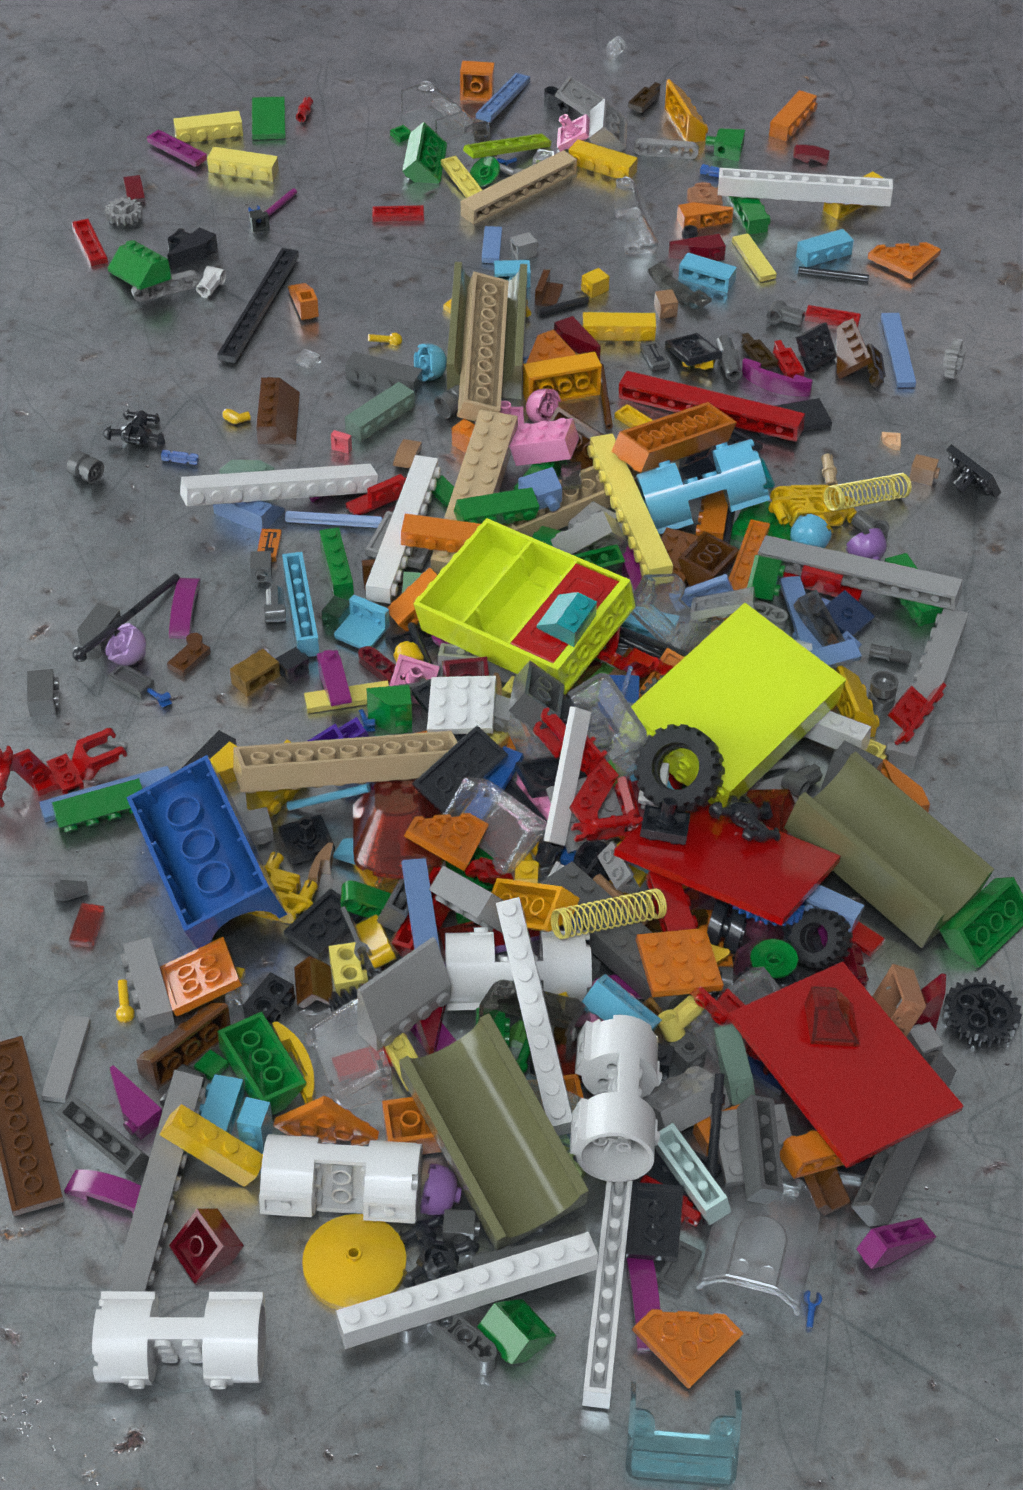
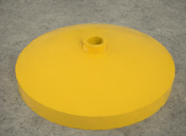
[302,1214,406,1310]

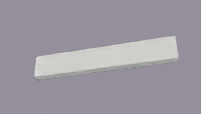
[544,707,591,846]

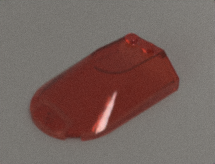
[353,781,444,879]

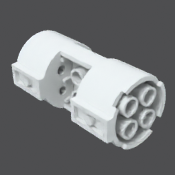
[445,926,592,1010]
[569,1015,662,1182]
[259,1134,423,1223]
[92,1291,266,1389]

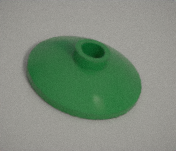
[470,156,500,187]
[750,939,798,978]

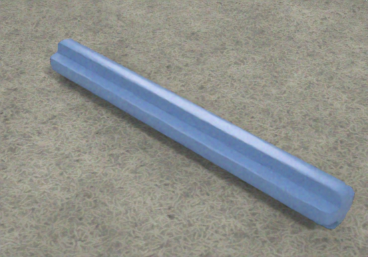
[285,511,383,528]

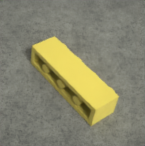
[173,111,243,143]
[207,147,279,182]

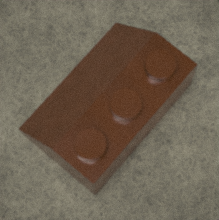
[678,531,739,586]

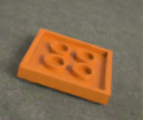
[636,928,723,998]
[160,937,242,1017]

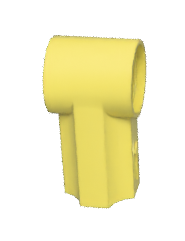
[658,995,704,1042]

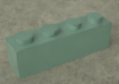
[345,382,415,442]

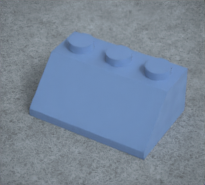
[213,500,285,533]

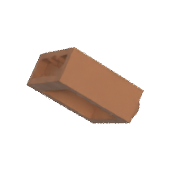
[872,964,926,1037]

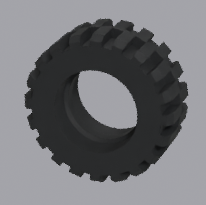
[634,724,725,813]

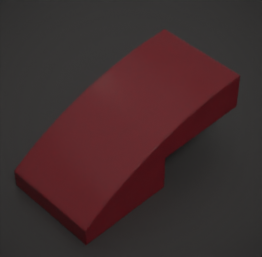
[793,145,830,165]
[123,175,145,202]

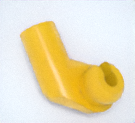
[222,409,251,425]

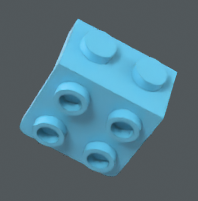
[334,595,390,649]

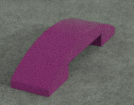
[742,358,813,397]
[169,578,201,639]
[64,1169,141,1214]
[625,1254,661,1351]

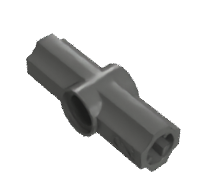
[716,335,742,382]

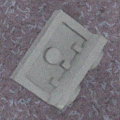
[597,842,640,894]

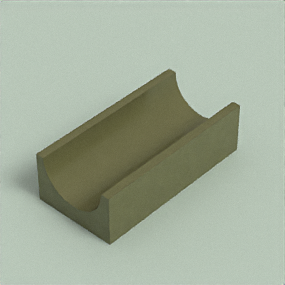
[446,262,527,399]
[784,751,994,948]
[399,1013,589,1251]

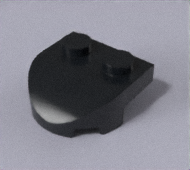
[573,841,611,881]

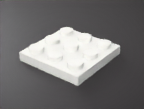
[427,676,497,734]

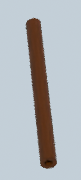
[600,363,613,429]

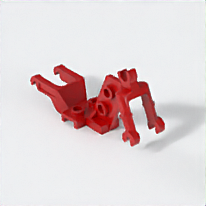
[596,626,674,678]
[533,707,643,842]
[0,728,127,808]

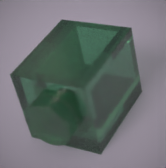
[321,596,350,631]

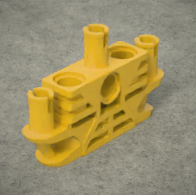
[769,485,857,533]
[247,852,318,924]

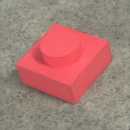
[331,430,352,454]

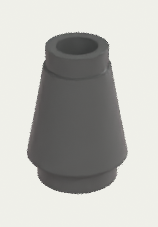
[53,880,88,902]

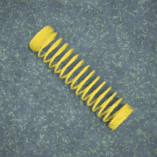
[824,473,912,511]
[551,888,667,940]

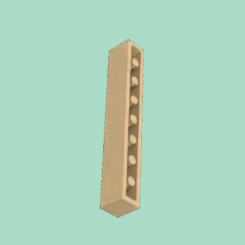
[461,150,577,225]

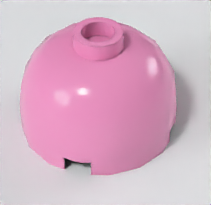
[526,389,561,423]

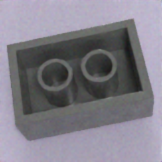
[508,661,564,730]

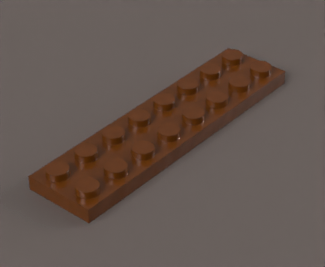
[0,1036,64,1217]

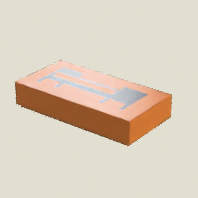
[257,529,282,562]

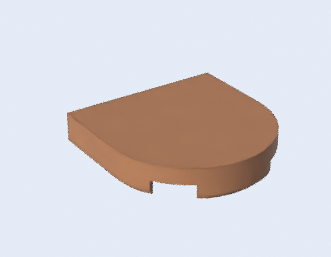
[687,182,723,206]

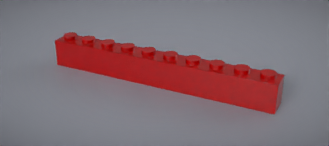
[619,371,805,442]

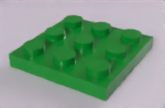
[731,501,792,542]

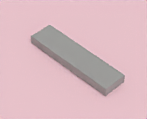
[41,1015,91,1103]

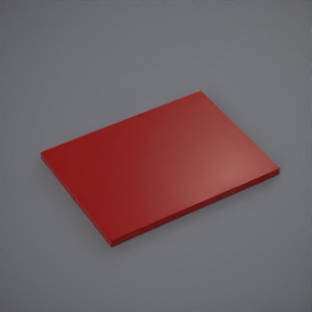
[614,803,841,925]
[728,962,964,1168]

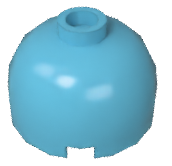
[413,343,447,381]
[790,514,832,548]

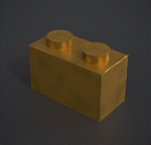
[230,649,280,697]

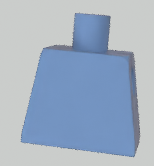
[518,467,562,512]

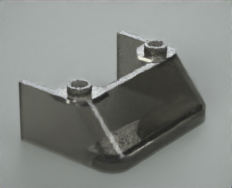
[478,980,591,1061]

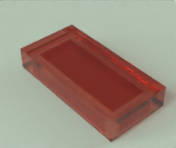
[69,903,105,947]

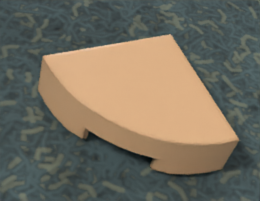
[881,432,901,451]

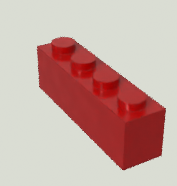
[391,866,450,957]
[645,871,698,932]

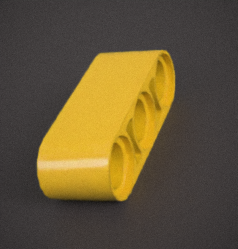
[356,914,397,969]

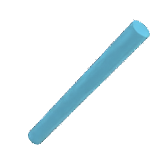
[287,784,371,811]

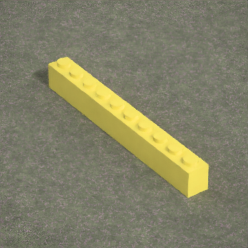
[587,433,673,584]

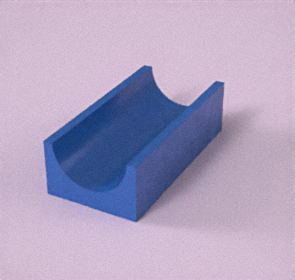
[126,755,287,949]

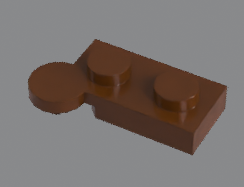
[167,633,211,678]

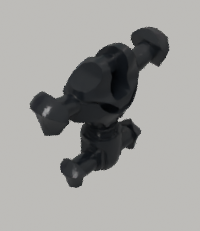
[103,409,166,447]
[709,795,781,842]
[399,1215,480,1288]

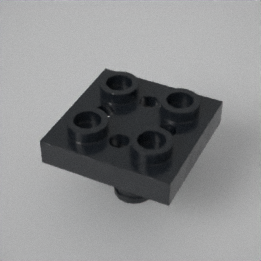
[795,323,837,372]
[640,797,691,845]
[278,814,335,865]

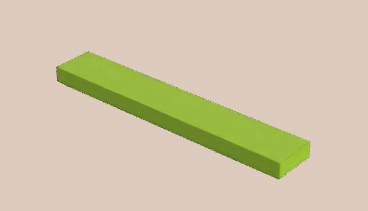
[463,133,552,159]

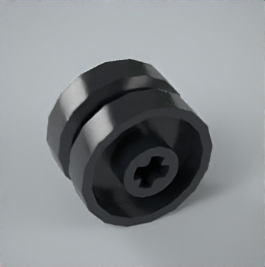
[707,899,747,957]

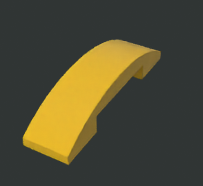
[272,1021,316,1104]

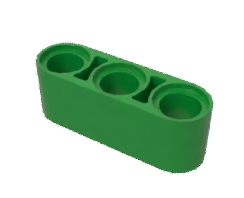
[341,880,391,918]

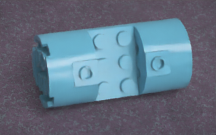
[636,439,770,534]

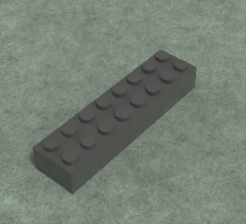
[539,862,692,1013]

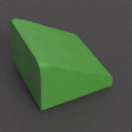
[509,1020,527,1049]

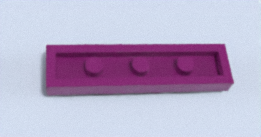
[147,129,207,167]

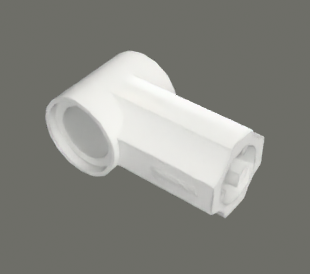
[196,266,226,298]

